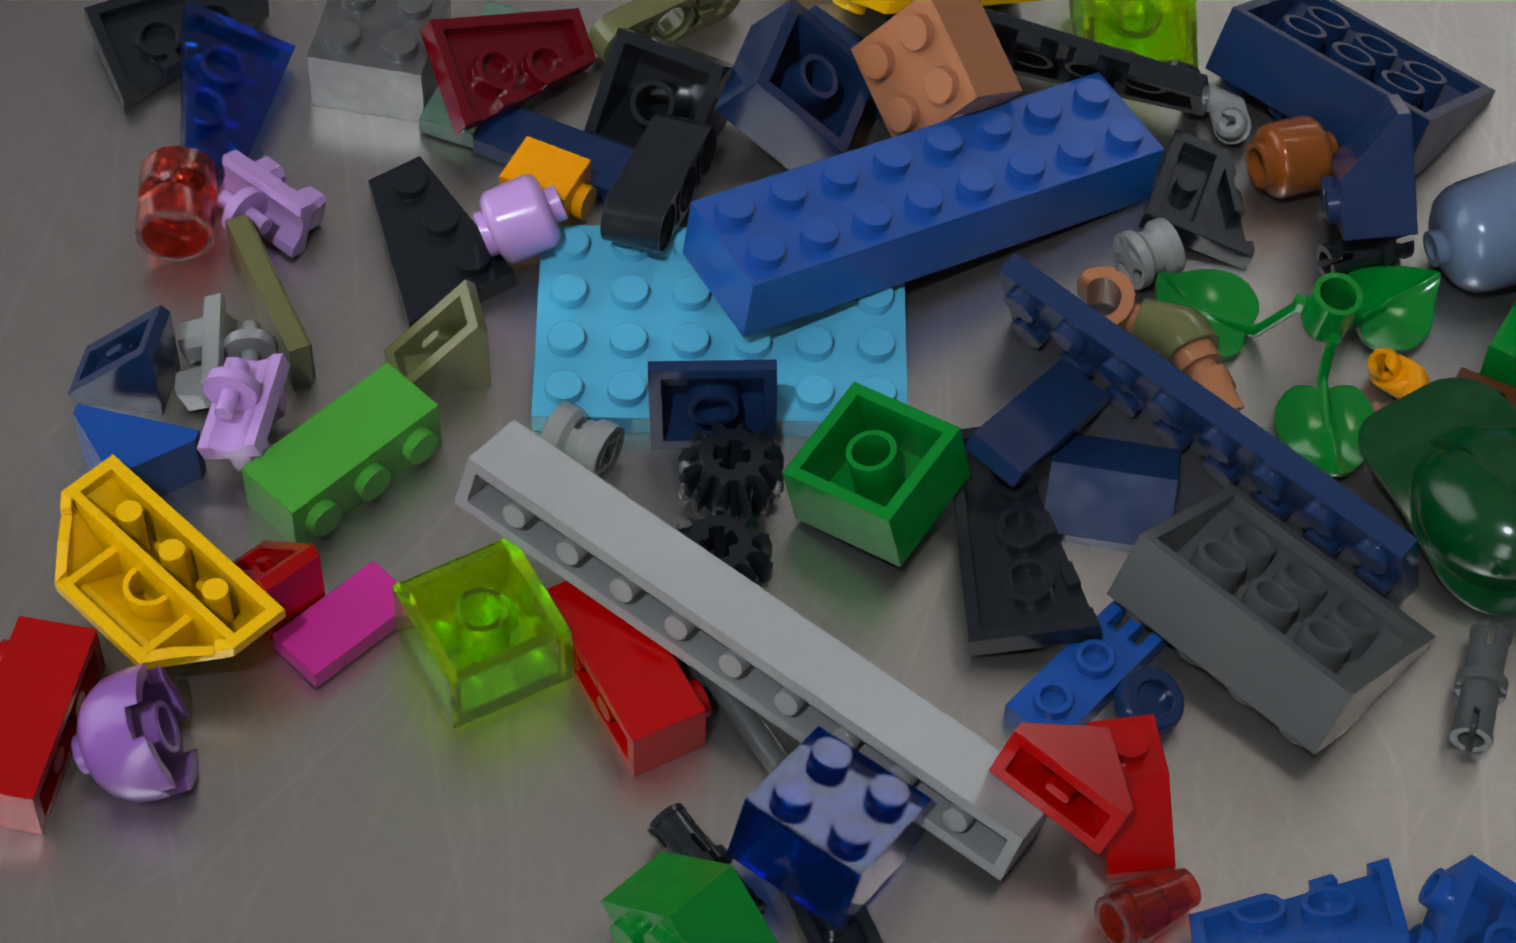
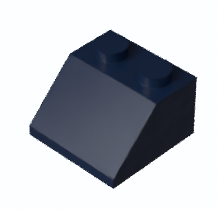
[1320,94,1418,241]

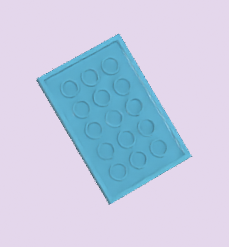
[531,225,908,437]

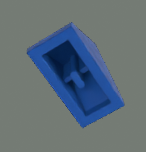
[73,404,206,497]

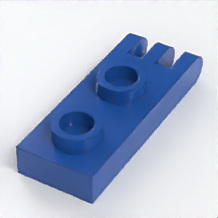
[1003,600,1167,728]

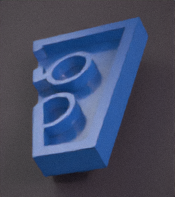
[1189,858,1410,943]

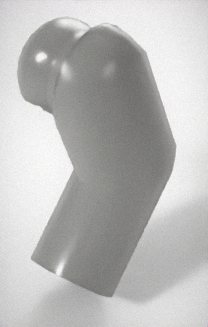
[1205,83,1252,145]

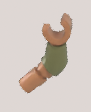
[1077,266,1244,412]

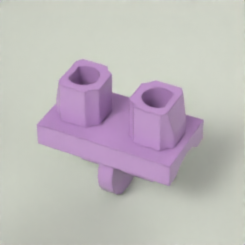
[215,149,326,258]
[197,353,290,471]

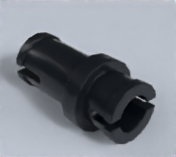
[1315,235,1414,276]

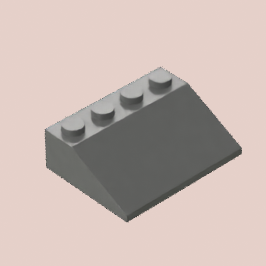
[1107,484,1436,755]

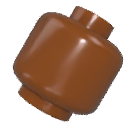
[1245,116,1338,199]

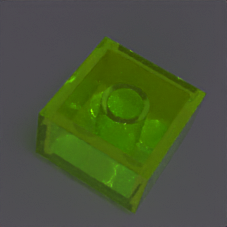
[392,538,574,729]

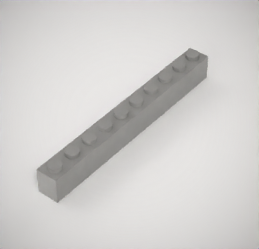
[454,419,1048,881]

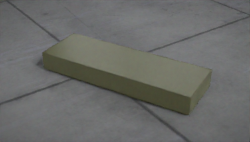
[225,214,316,391]

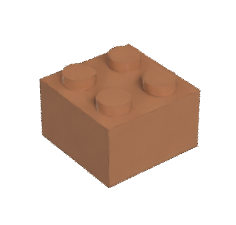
[850,0,1023,138]

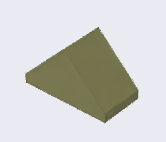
[383,279,491,397]

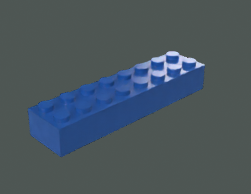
[683,72,1165,337]

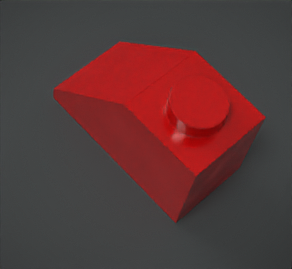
[1087,714,1176,881]

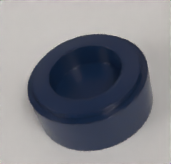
[1114,667,1184,735]

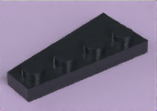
[983,7,1210,116]

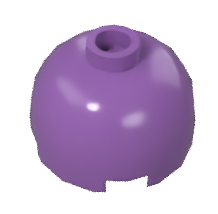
[71,662,199,803]

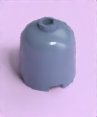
[1423,161,1516,293]

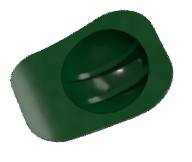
[1358,377,1516,616]

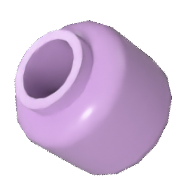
[473,174,568,264]

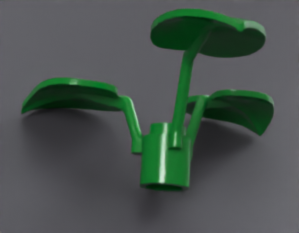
[1155,266,1441,478]

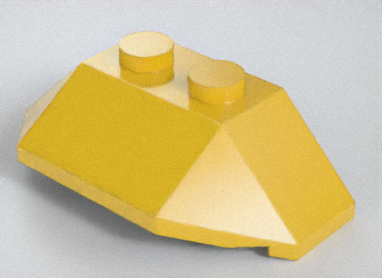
[54,454,286,670]

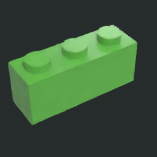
[241,362,442,544]

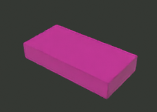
[272,560,418,688]

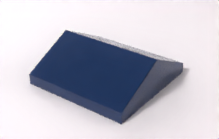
[648,359,777,449]
[1044,434,1180,552]

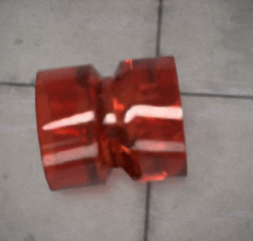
[135,146,219,262]

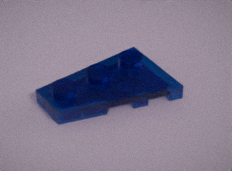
[180,0,296,181]

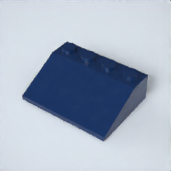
[1205,0,1496,175]

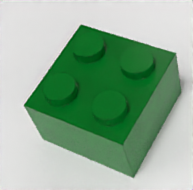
[782,382,971,567]

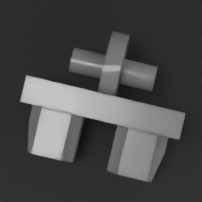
[175,293,278,411]

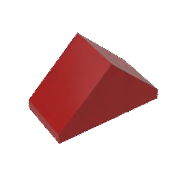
[233,540,325,642]
[988,722,1134,856]

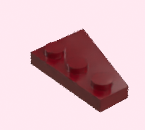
[420,8,597,137]

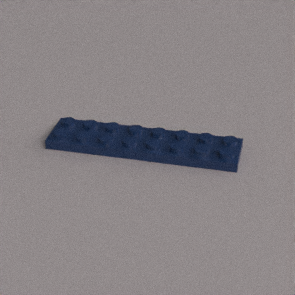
[998,252,1419,601]

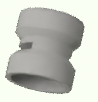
[540,401,624,480]

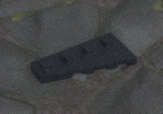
[953,426,1102,656]

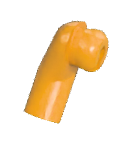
[1366,347,1430,400]

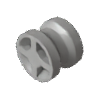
[1112,218,1186,290]

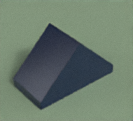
[68,305,181,415]

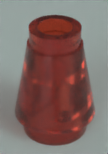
[1094,868,1201,943]

